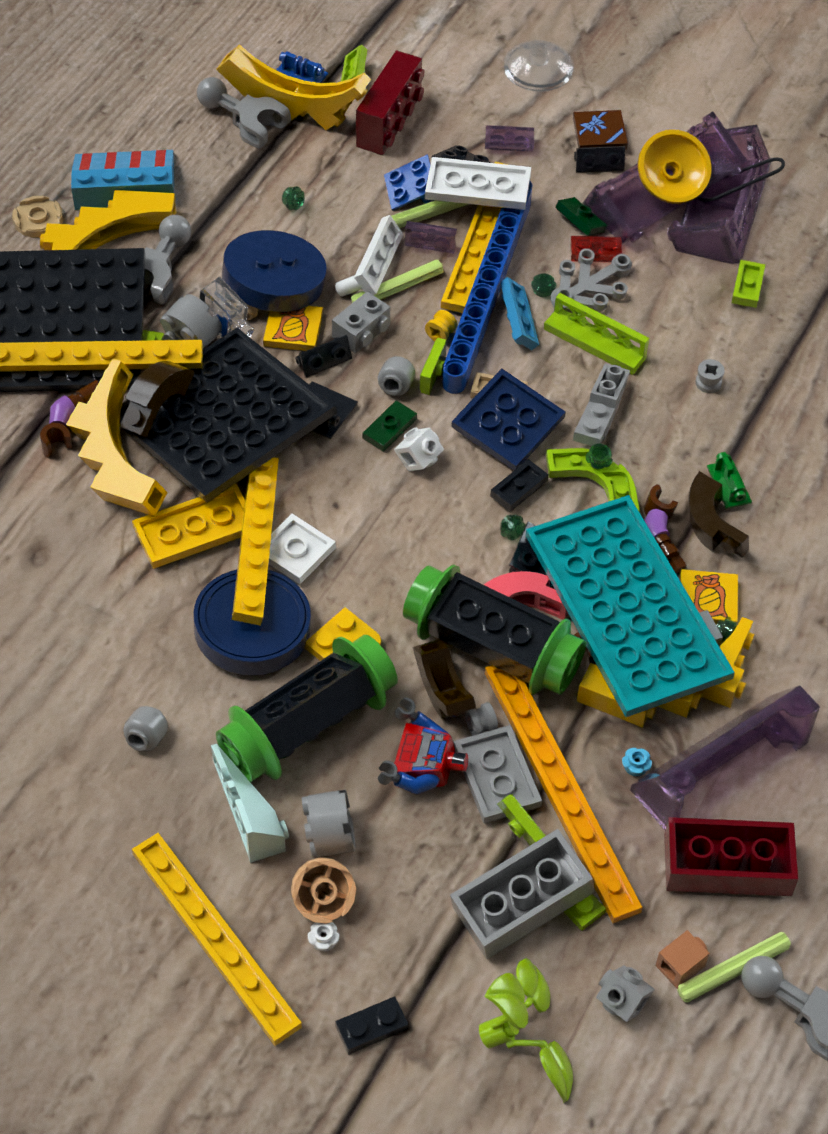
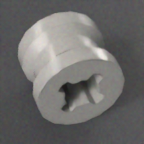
[695,359,725,393]
[465,702,498,736]

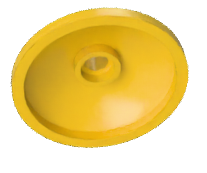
[638,130,711,204]

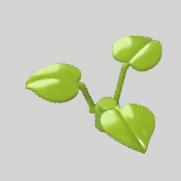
[479,958,573,1103]

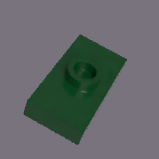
[555,197,608,236]
[362,400,417,452]

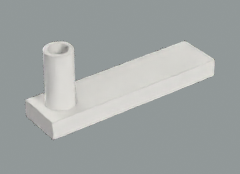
[335,215,403,297]

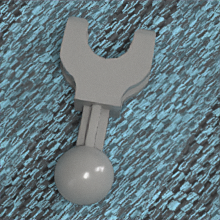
[197,77,291,149]
[145,215,191,305]
[741,956,828,1061]

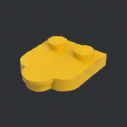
[305,607,381,661]

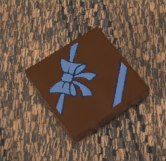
[573,110,628,150]

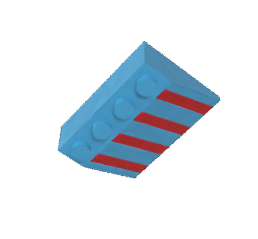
[71,150,174,210]

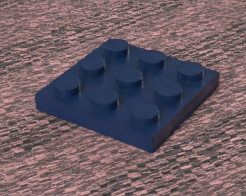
[451,368,566,470]

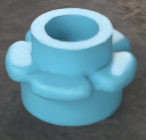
[622,748,652,776]

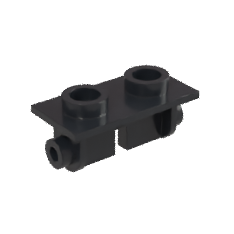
[574,146,625,172]
[295,335,352,377]

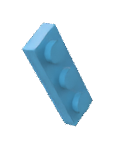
[500,277,539,350]

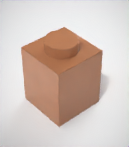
[655,930,710,989]

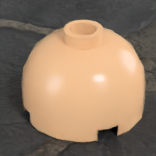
[291,857,356,924]

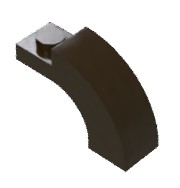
[120,361,195,438]
[689,471,749,558]
[413,639,476,719]

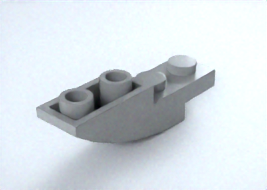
[573,363,630,448]

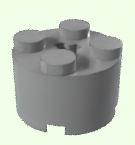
[160,294,222,350]
[302,789,356,858]

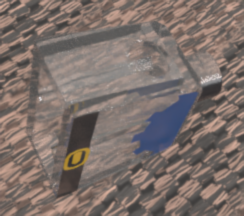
[200,277,254,338]

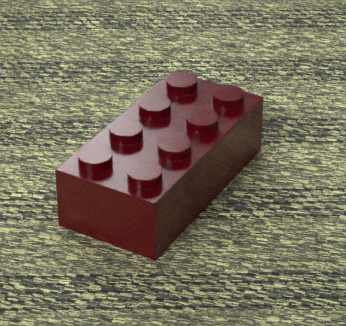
[356,50,425,155]
[664,817,798,896]

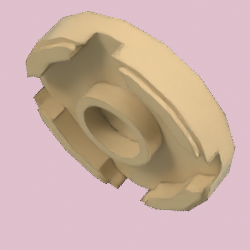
[12,196,63,238]

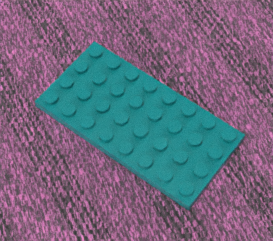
[525,495,735,717]

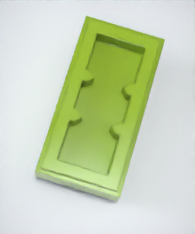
[341,45,368,81]
[420,338,447,395]
[497,794,545,845]

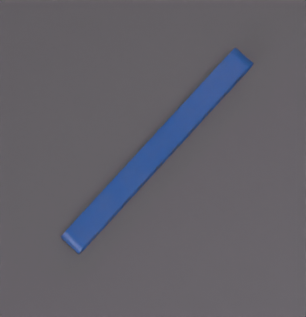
[442,181,533,394]

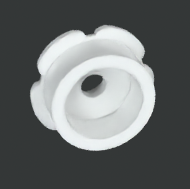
[308,922,339,951]

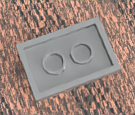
[453,725,542,823]

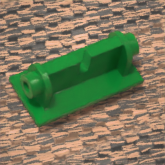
[707,452,752,509]

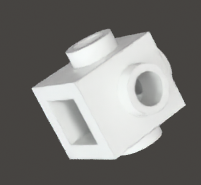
[394,427,444,471]

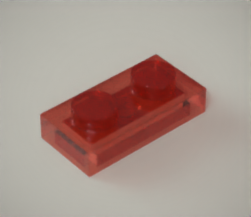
[570,236,622,262]

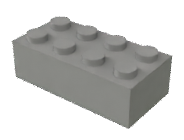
[450,829,594,959]

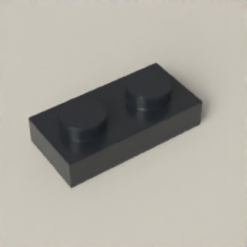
[490,459,549,512]
[335,996,409,1055]

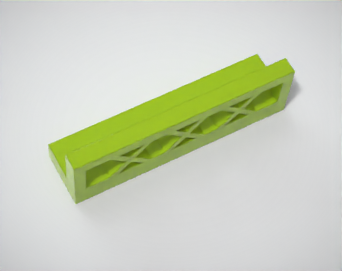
[544,293,650,375]

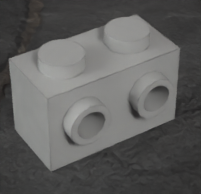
[332,291,391,353]

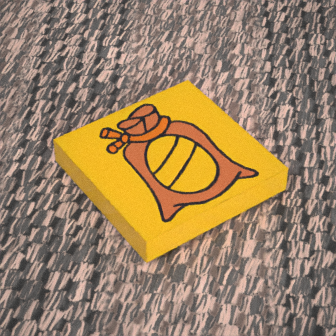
[263,306,323,351]
[680,569,738,627]

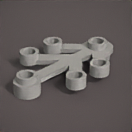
[550,249,632,311]

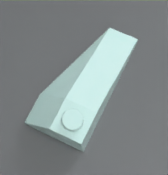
[211,744,289,863]

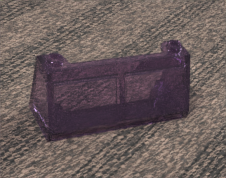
[583,111,747,244]
[667,124,771,264]
[630,685,820,830]

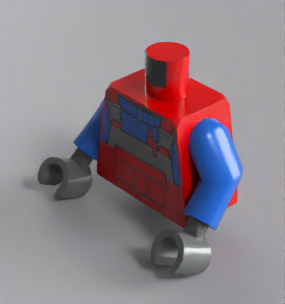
[378,698,468,794]

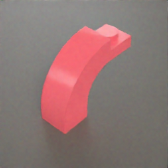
[484,571,568,620]

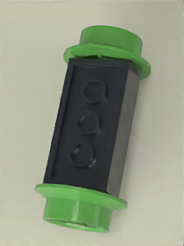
[403,565,587,695]
[215,635,398,783]

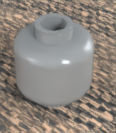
[378,356,416,396]
[123,706,168,751]

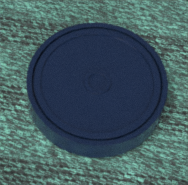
[222,230,327,312]
[193,570,311,675]

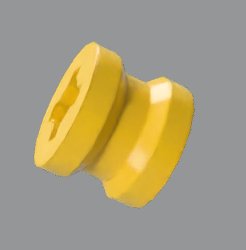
[425,310,458,341]

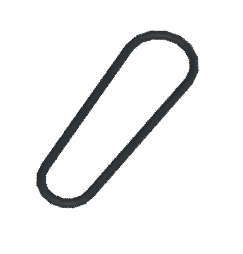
[697,157,785,202]

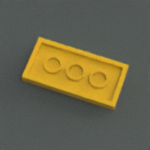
[132,484,245,569]

